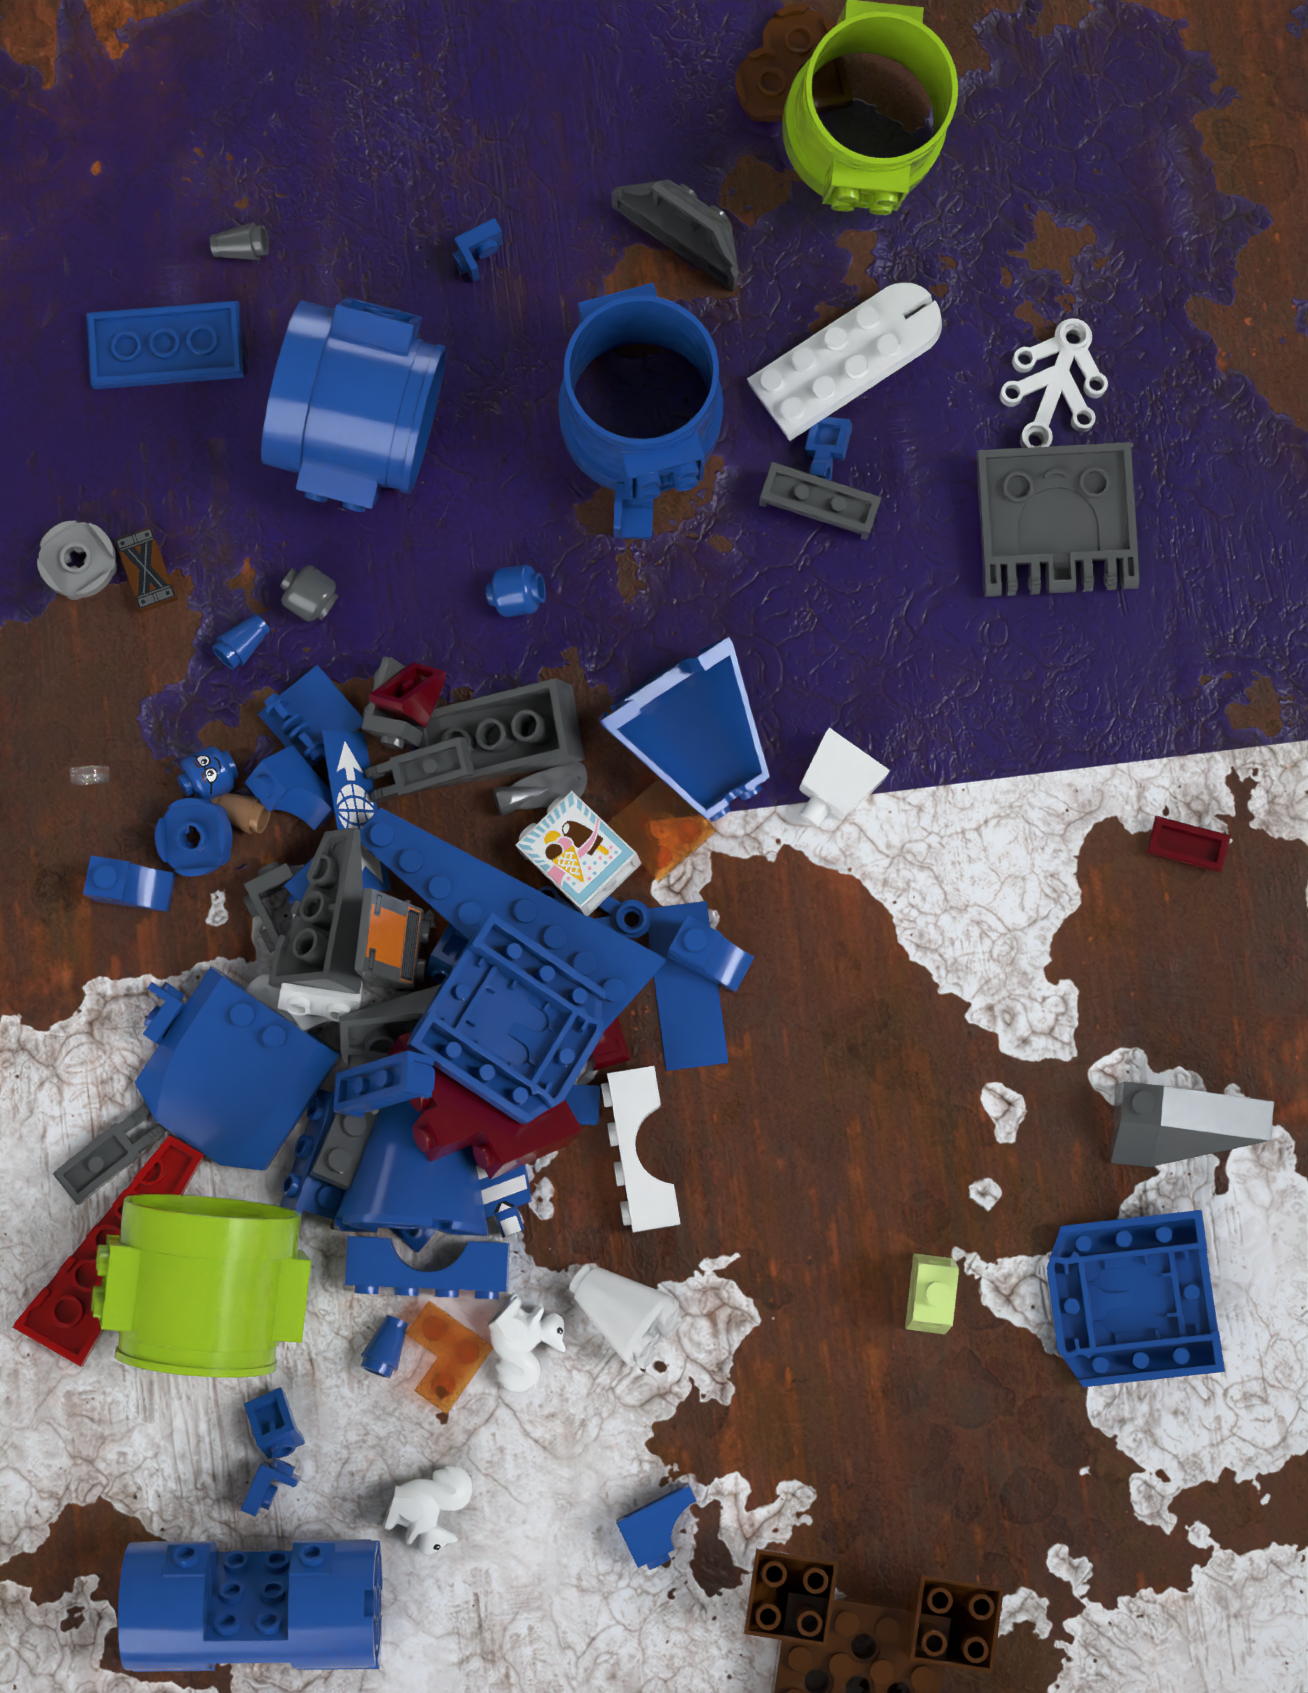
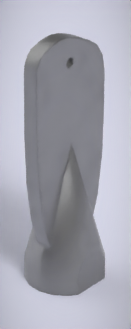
[493,762,587,816]

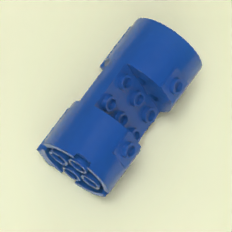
[118,1539,383,1672]

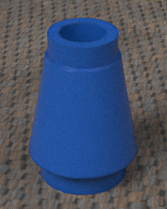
[212,614,270,670]
[360,1315,408,1379]

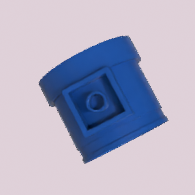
[558,283,723,502]
[261,297,447,512]

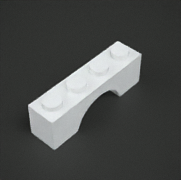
[601,1066,680,1233]

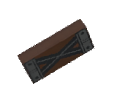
[115,527,178,613]

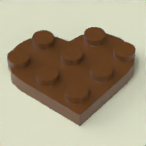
[734,4,853,122]

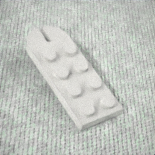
[747,283,942,441]

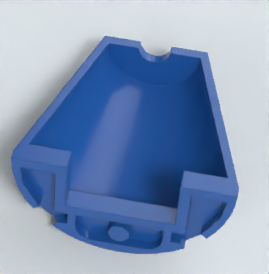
[598,637,770,822]
[333,1100,488,1236]

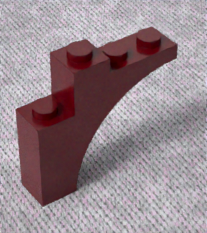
[388,1032,582,1180]

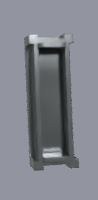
[759,462,882,540]

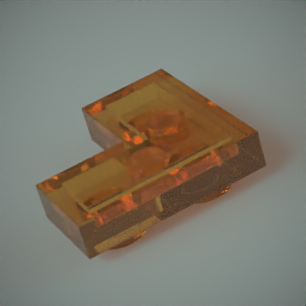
[405,1300,494,1414]

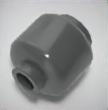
[279,564,339,622]

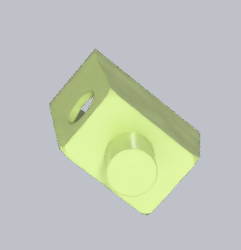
[905,1253,959,1334]

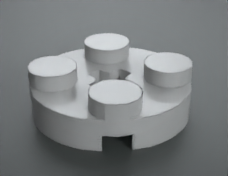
[37,521,117,600]

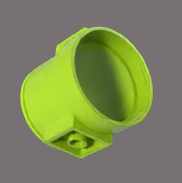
[782,0,958,215]
[91,1194,311,1378]

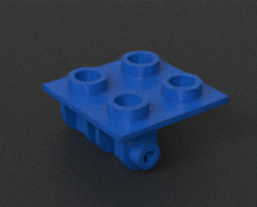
[257,665,363,768]

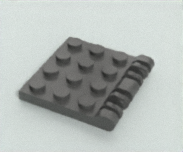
[976,442,1139,597]

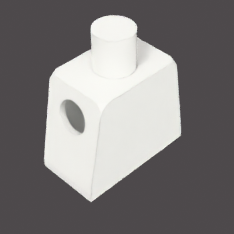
[799,728,890,828]

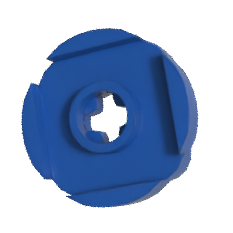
[155,798,233,877]

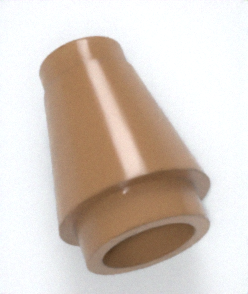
[211,793,271,834]

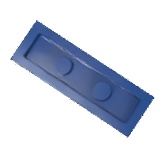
[333,1050,435,1118]

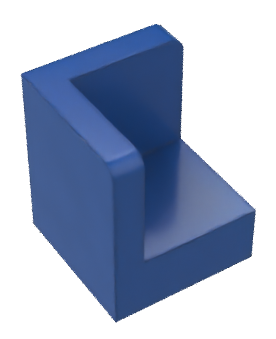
[613,483,653,540]

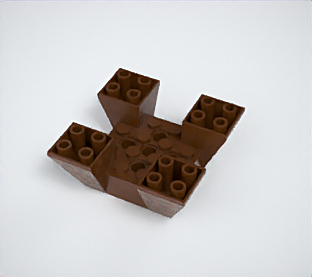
[744,1548,1004,1693]

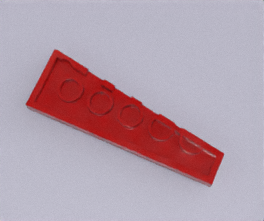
[12,1135,206,1367]

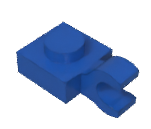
[805,417,853,481]

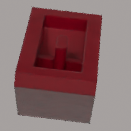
[369,662,446,728]

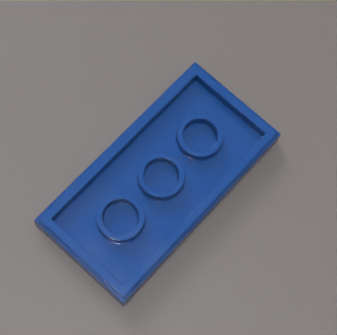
[86,301,244,390]

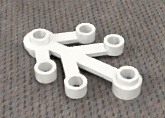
[1000,318,1108,448]

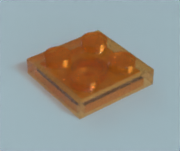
[607,778,717,884]

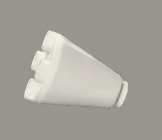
[569,1264,682,1369]

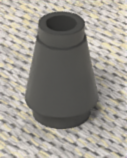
[210,222,269,260]

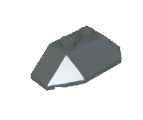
[612,179,739,292]

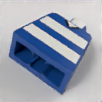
[476,1163,532,1238]

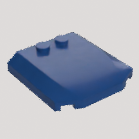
[406,912,606,1125]
[135,966,342,1171]
[1046,1210,1225,1387]

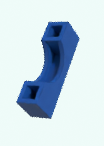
[345,1236,510,1299]

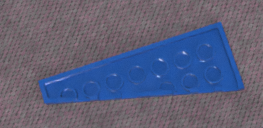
[360,808,667,1032]

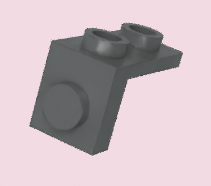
[361,656,423,750]
[243,862,294,953]

